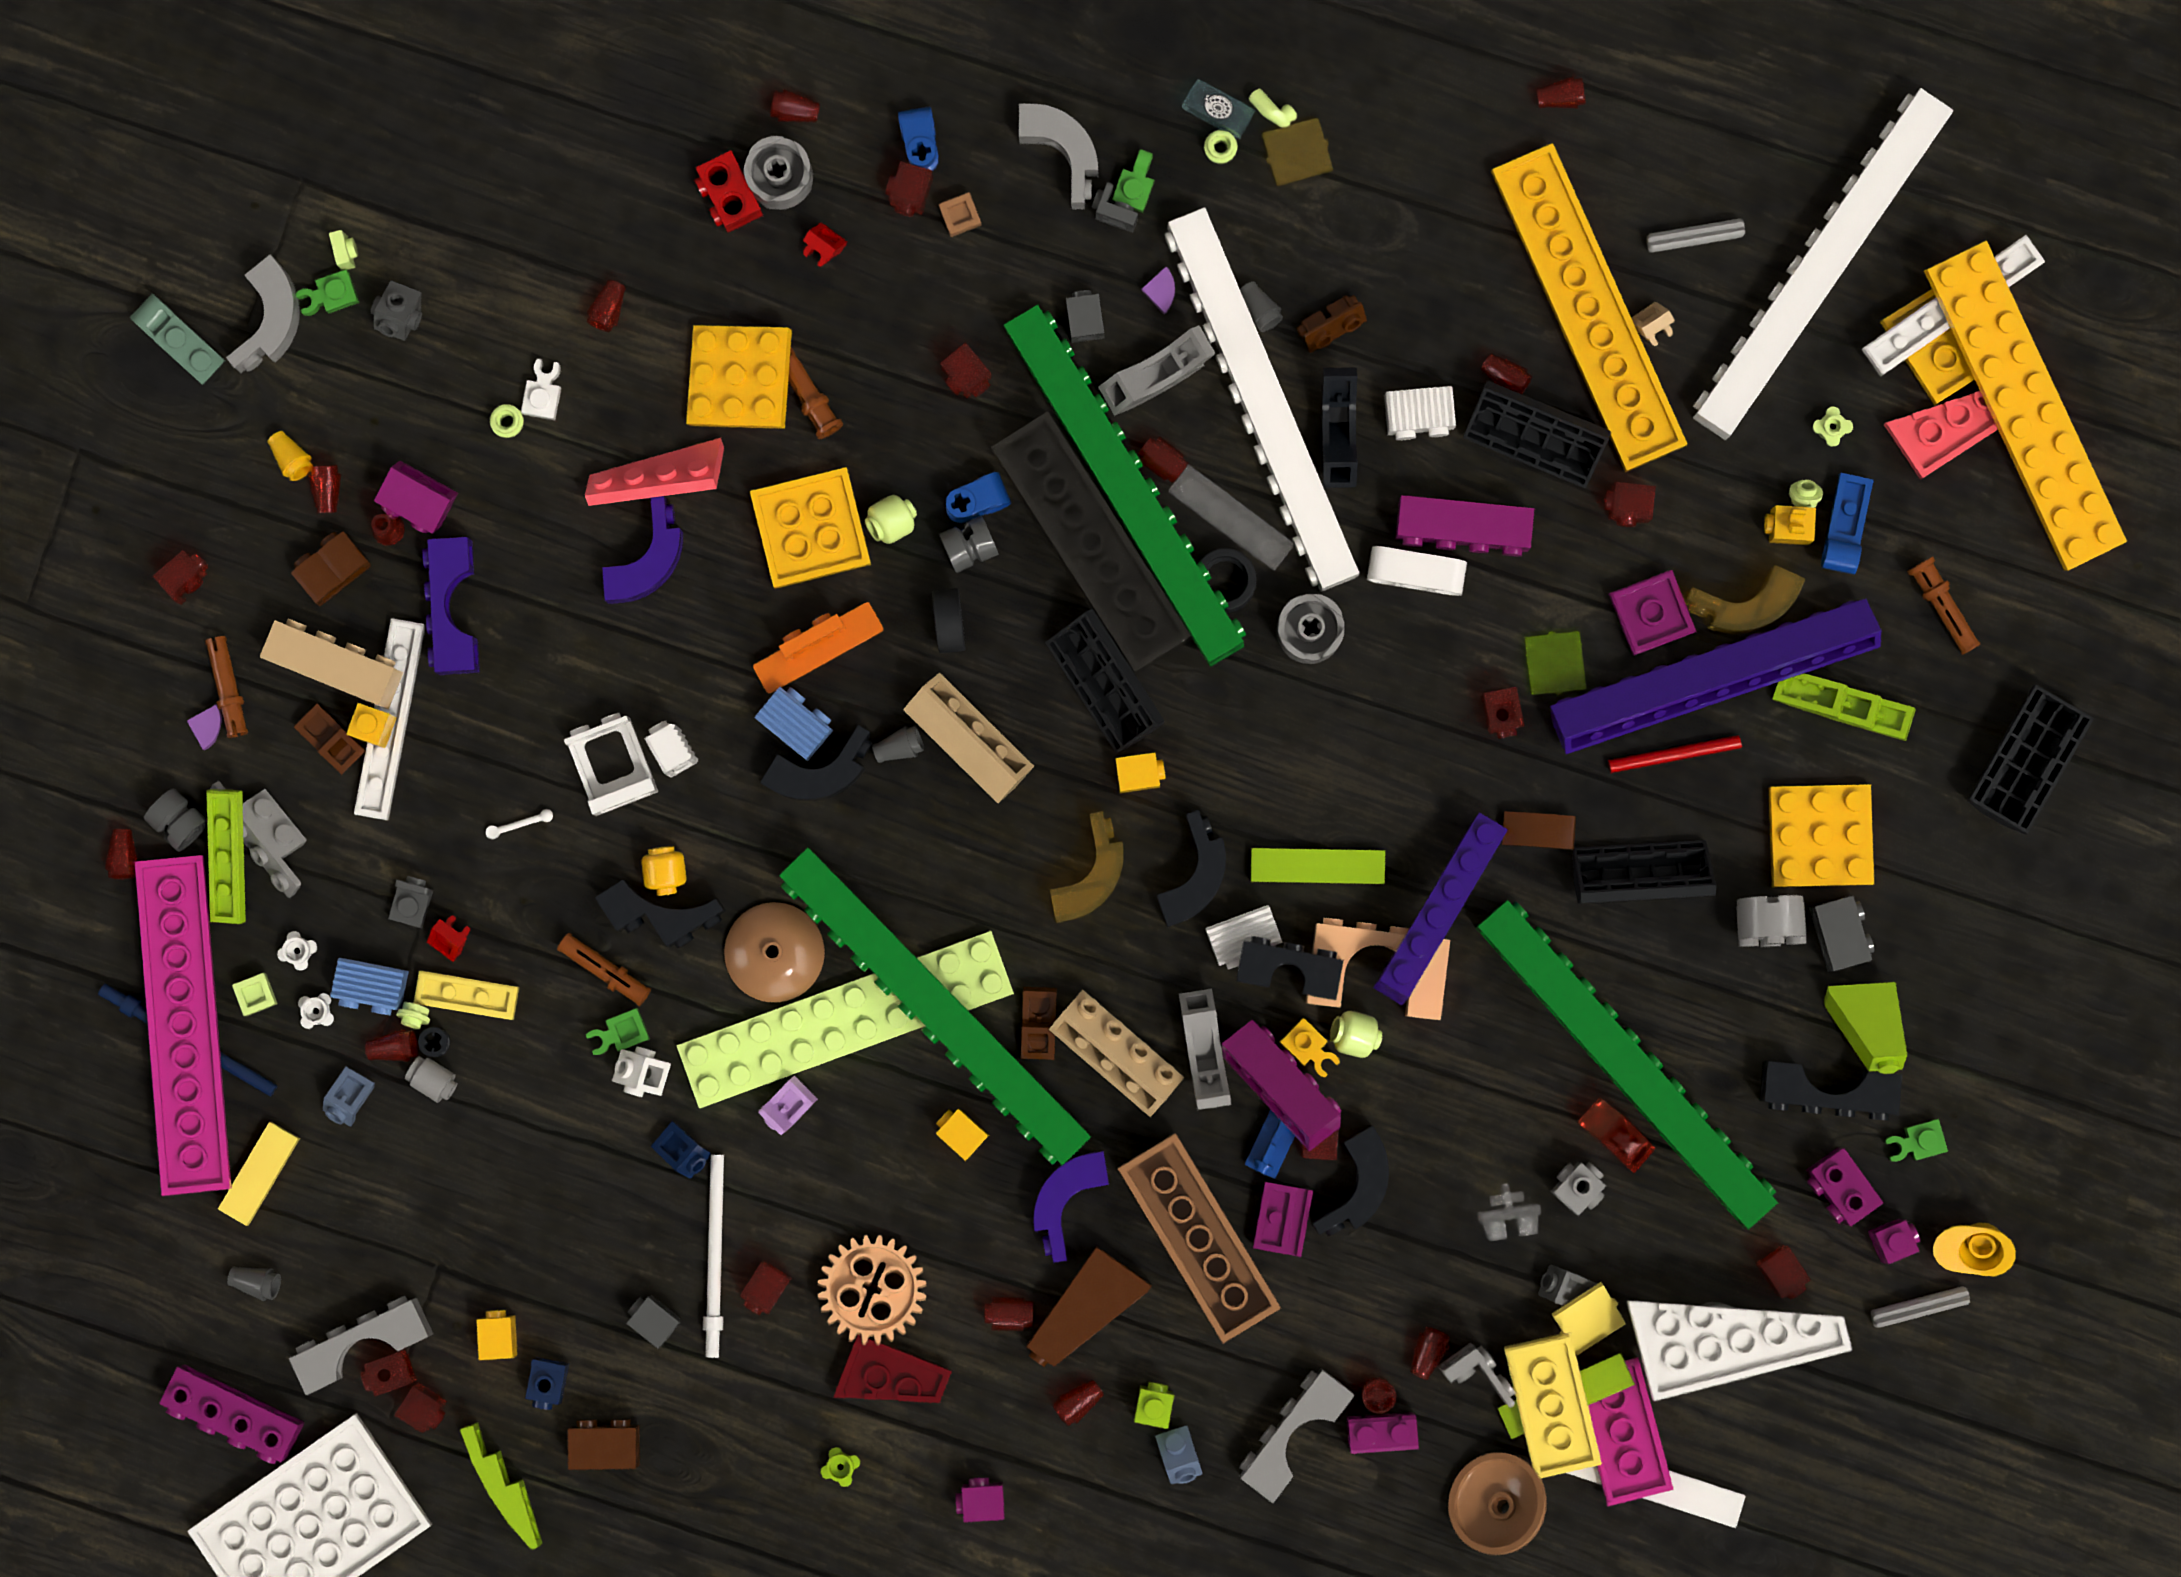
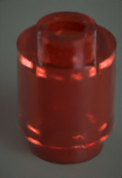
[1139,436,1189,484]
[984,1297,1033,1331]

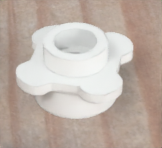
[277,931,317,970]
[298,993,334,1029]

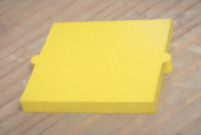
[1552,1282,1626,1355]

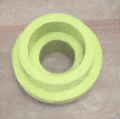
[1204,130,1237,164]
[490,404,524,438]
[1789,479,1823,508]
[396,1002,430,1029]

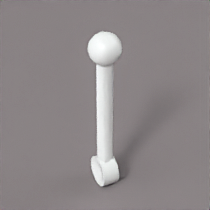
[486,809,553,839]

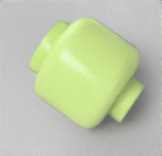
[865,495,917,544]
[1330,1011,1382,1058]

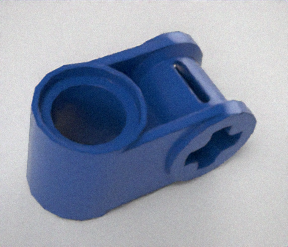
[898,106,938,174]
[946,472,1011,523]

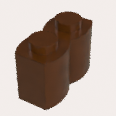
[291,531,371,606]

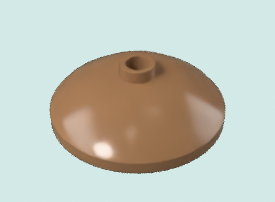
[724,902,825,1003]
[1448,1452,1546,1555]

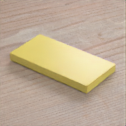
[1504,1332,1602,1478]

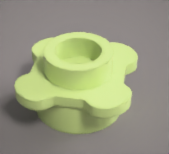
[1813,407,1853,447]

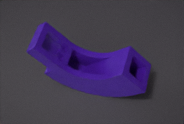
[602,496,683,604]
[1034,1151,1109,1263]

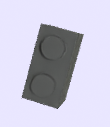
[1809,896,1874,972]

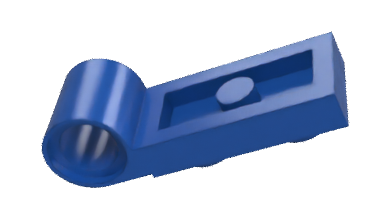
[1821,473,1873,575]

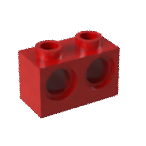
[694,150,763,233]

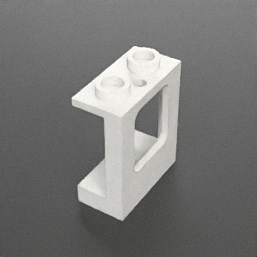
[564,713,658,816]

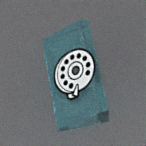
[1182,79,1256,140]

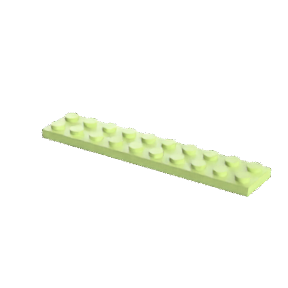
[677,931,1014,1109]

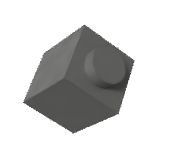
[1066,290,1104,343]
[627,1295,682,1348]

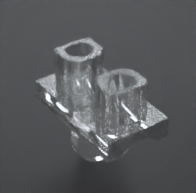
[1477,1184,1542,1241]

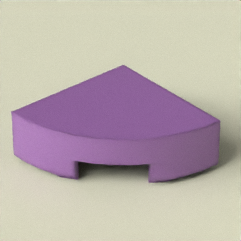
[1142,267,1175,314]
[187,705,222,750]

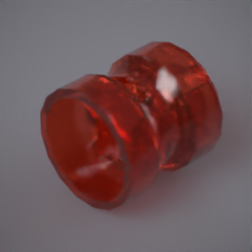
[1361,1377,1396,1414]

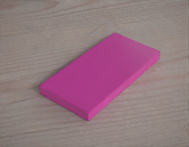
[1588,1357,1674,1506]

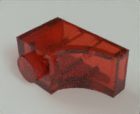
[1577,1098,1656,1173]

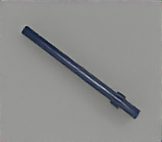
[98,984,277,1097]

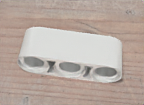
[1367,546,1467,596]

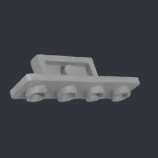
[210,781,306,898]

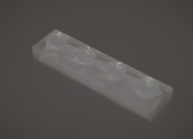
[1168,465,1295,572]

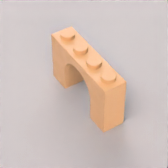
[1305,918,1450,1020]

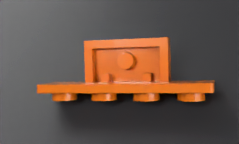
[753,602,884,694]

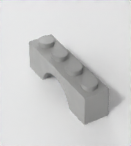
[289,1296,433,1395]
[1239,1368,1355,1503]

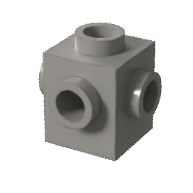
[1550,1162,1606,1216]

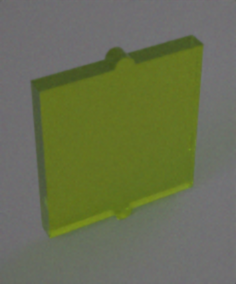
[1524,631,1586,696]

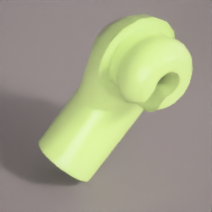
[1249,89,1297,127]

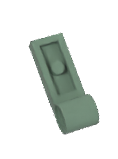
[129,293,225,385]

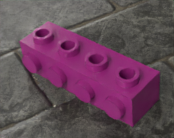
[1395,495,1535,557]
[1222,1020,1341,1151]
[159,1364,305,1464]

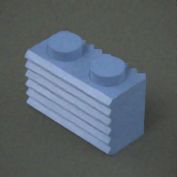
[754,687,833,761]
[330,958,409,1016]

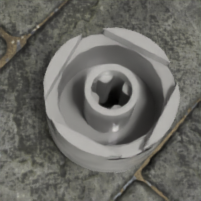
[744,136,813,210]
[1276,594,1345,664]
[1736,895,1807,947]

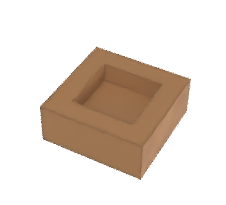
[939,193,982,237]

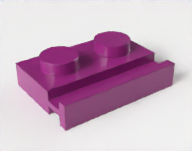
[1252,1181,1313,1257]

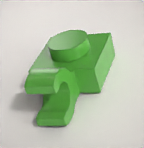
[1112,149,1154,213]

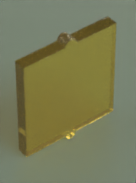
[1262,118,1333,186]

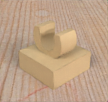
[1631,302,1675,346]

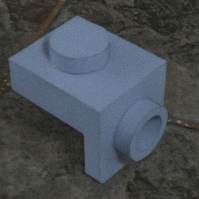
[1155,1425,1202,1484]

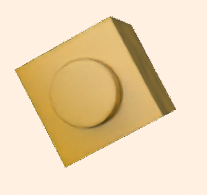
[346,703,397,749]
[1116,753,1166,793]
[936,1108,989,1161]
[477,1310,517,1360]

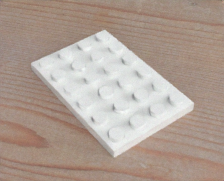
[187,1414,433,1577]

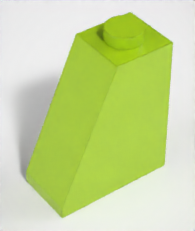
[1824,982,1907,1074]

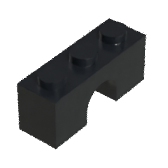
[1236,936,1344,1000]

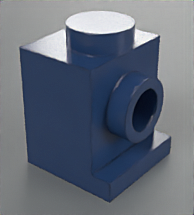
[525,1357,570,1410]

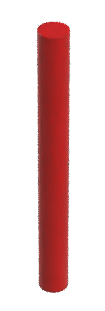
[1608,735,1742,773]

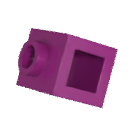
[1868,1218,1920,1264]
[956,1477,1005,1522]

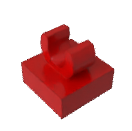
[803,222,847,267]
[427,916,470,962]

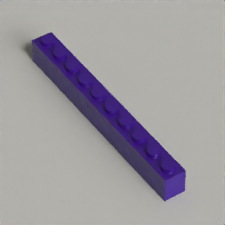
[1551,598,1881,754]

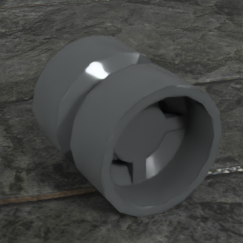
[939,515,999,573]
[144,788,207,851]

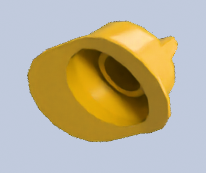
[1933,1223,2016,1276]

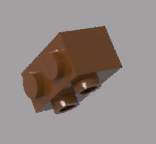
[568,1419,640,1470]

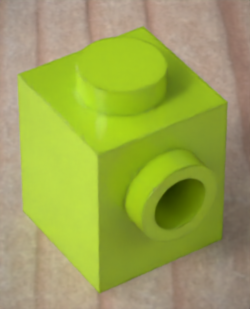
[1134,1382,1174,1429]

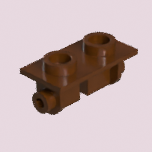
[1296,295,1367,353]

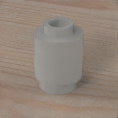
[405,1056,457,1103]

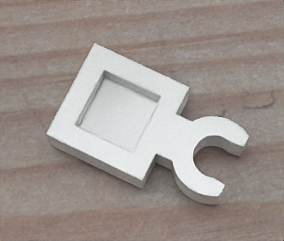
[521,359,561,420]

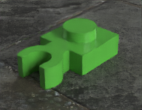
[296,269,360,316]
[586,1008,650,1055]
[1883,1119,1948,1162]

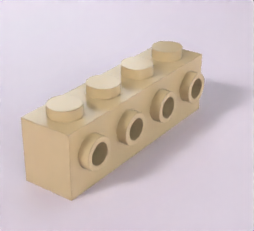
[260,619,404,709]
[903,673,1034,803]
[1049,990,1184,1117]

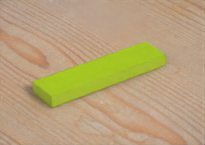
[206,789,246,924]
[1251,848,1385,884]
[1498,1353,1636,1439]

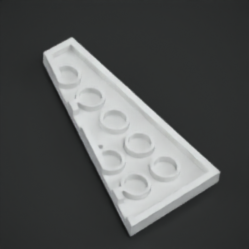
[1626,1300,1852,1401]

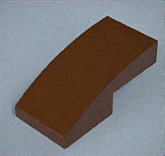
[294,702,365,775]
[1502,811,1576,850]
[1021,987,1057,1060]

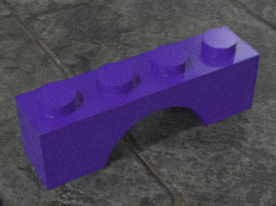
[423,537,479,675]

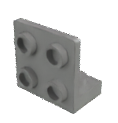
[1438,1343,1516,1408]

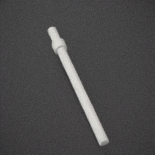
[703,1155,724,1358]

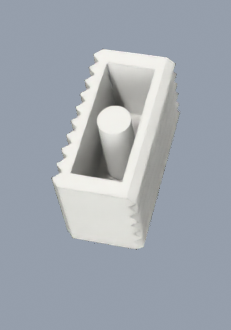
[1384,386,1456,440]
[645,721,698,778]
[1205,905,1282,970]

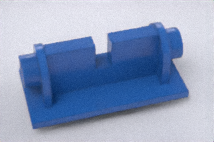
[1245,1109,1295,1179]

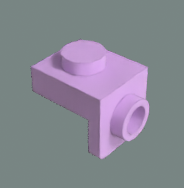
[758,1076,818,1135]

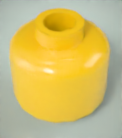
[641,846,687,896]

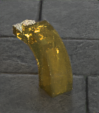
[1684,565,1805,634]
[1050,811,1123,924]

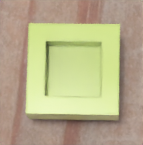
[329,230,358,271]
[232,973,278,1016]

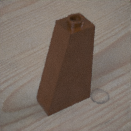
[1027,1246,1152,1367]

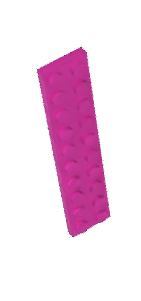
[135,855,232,1196]

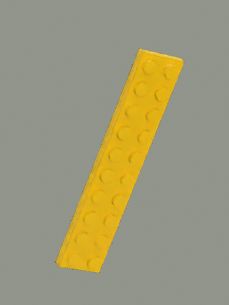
[1491,143,1687,472]
[1924,241,2127,571]

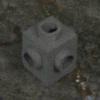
[371,281,422,341]

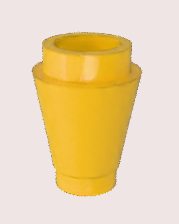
[267,431,313,481]

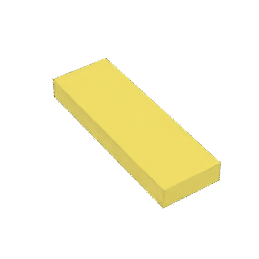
[413,971,519,1020]
[218,1122,300,1226]

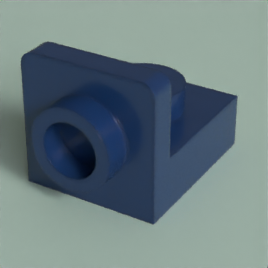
[650,1121,711,1179]

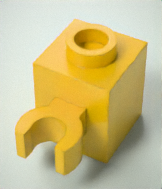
[1764,505,1816,545]
[1279,1018,1340,1078]

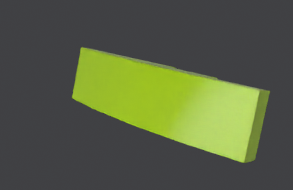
[1773,673,1916,741]
[460,1422,543,1550]

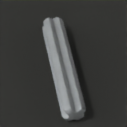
[1647,218,1745,252]
[1871,1286,1970,1328]

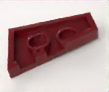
[833,1335,952,1403]

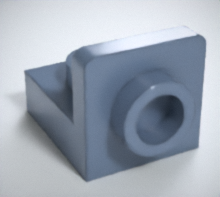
[323,1067,374,1126]

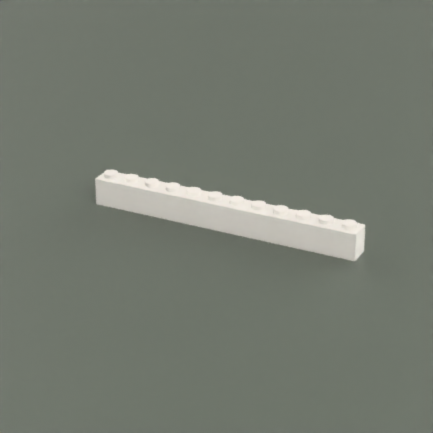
[1693,88,1954,440]
[1164,207,1359,592]

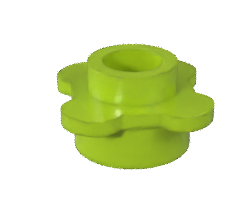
[821,1447,860,1487]

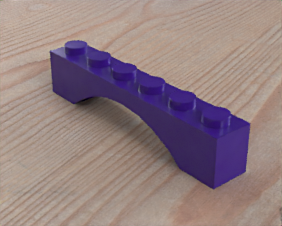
[1373,812,1508,1005]

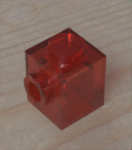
[885,161,934,217]
[940,342,992,399]
[1604,482,1656,527]
[395,1383,447,1433]

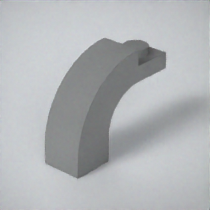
[1019,104,1098,209]
[226,254,300,373]
[1098,325,1216,416]
[1179,989,1231,1110]

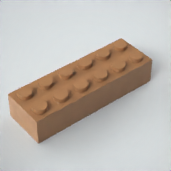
[1118,1133,1281,1343]

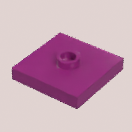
[1609,570,1696,656]

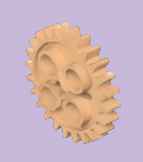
[818,1235,926,1345]

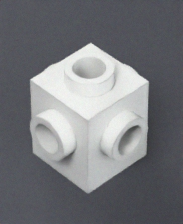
[612,1046,671,1097]

